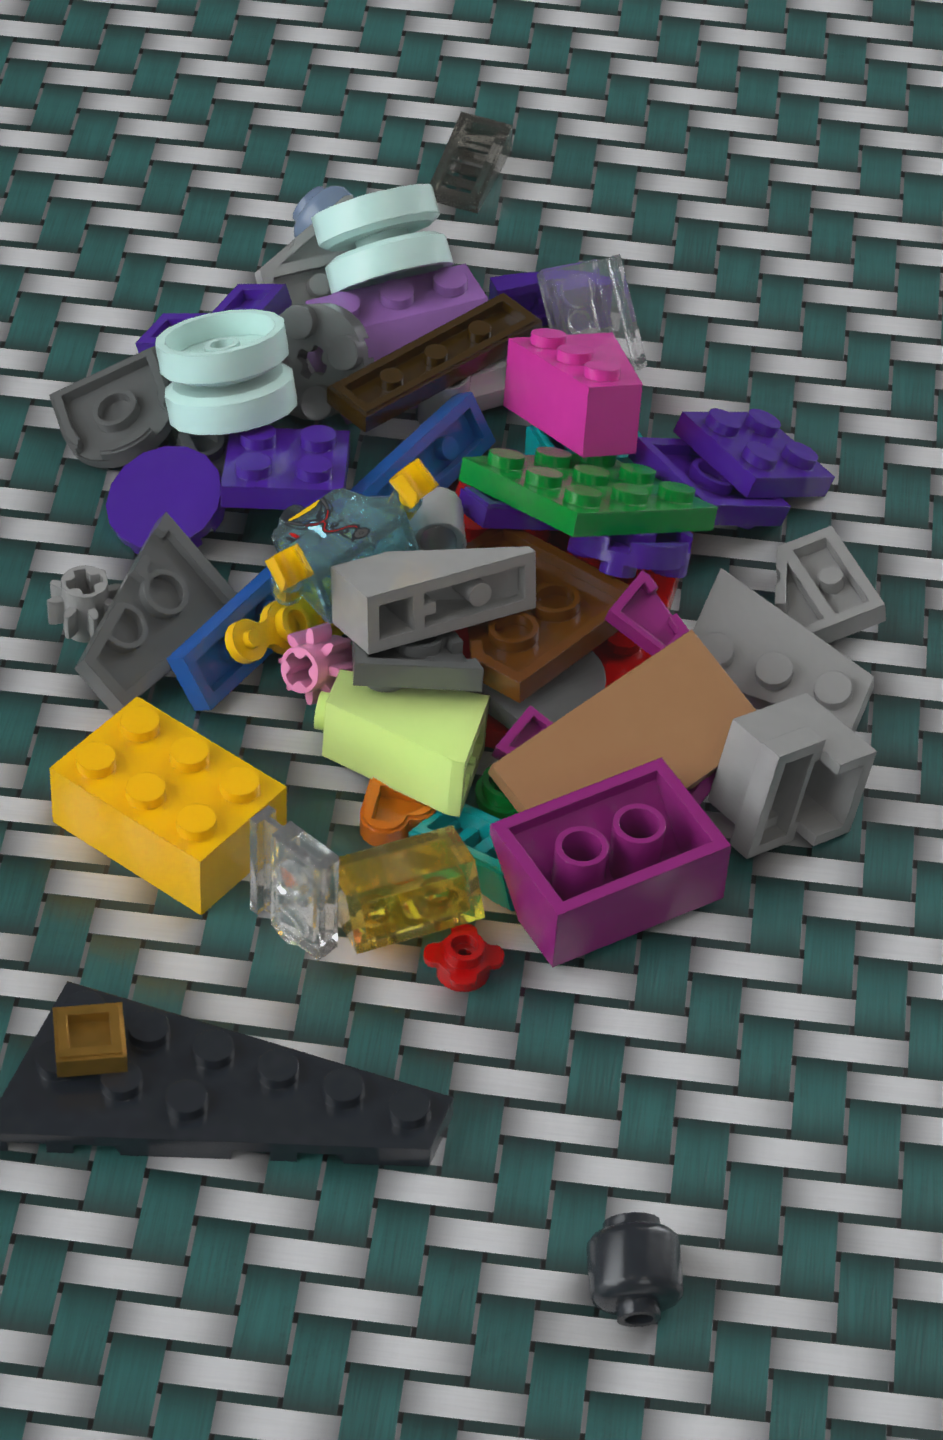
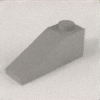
[331,546,536,654]

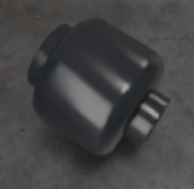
[586,1212,684,1327]

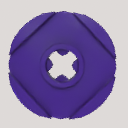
[567,531,693,578]

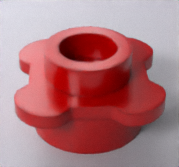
[423,923,505,992]

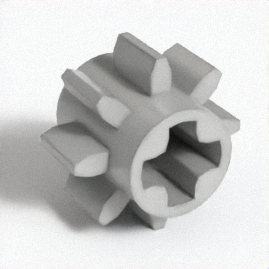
[47,565,121,643]

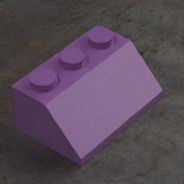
[305,263,489,424]

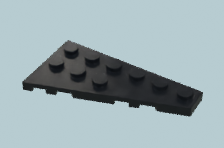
[0,981,454,1167]

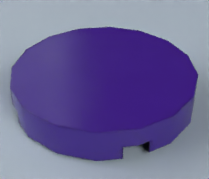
[106,446,226,554]

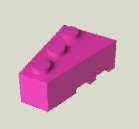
[503,328,643,458]

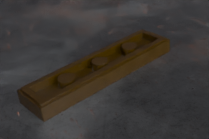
[327,292,542,433]

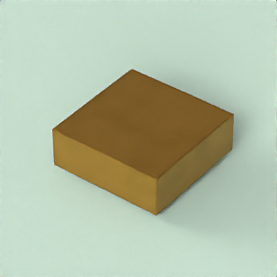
[52,1002,128,1078]

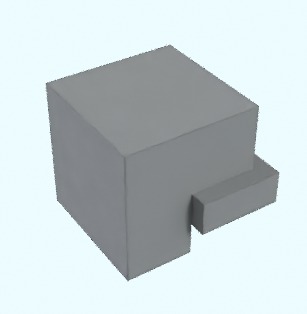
[708,693,877,859]

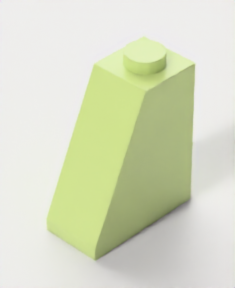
[314,669,490,817]

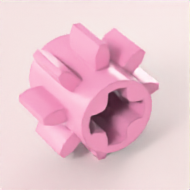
[278,623,353,705]

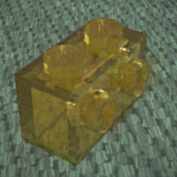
[325,825,485,954]

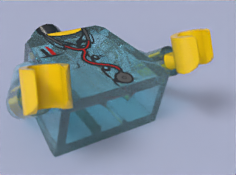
[265,458,439,624]

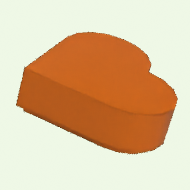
[360,777,437,848]

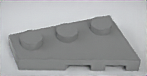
[693,568,874,732]

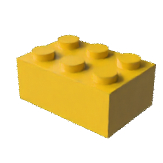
[49,696,287,915]

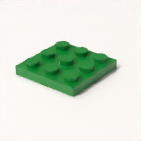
[459,447,718,537]

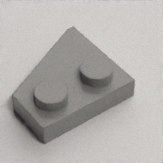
[775,525,886,643]

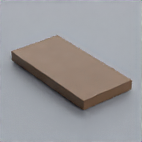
[488,629,756,813]

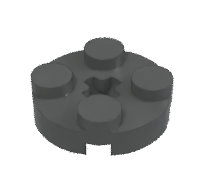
[279,303,374,420]

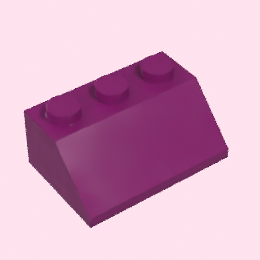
[490,757,731,968]

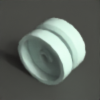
[311,184,454,294]
[155,309,297,435]

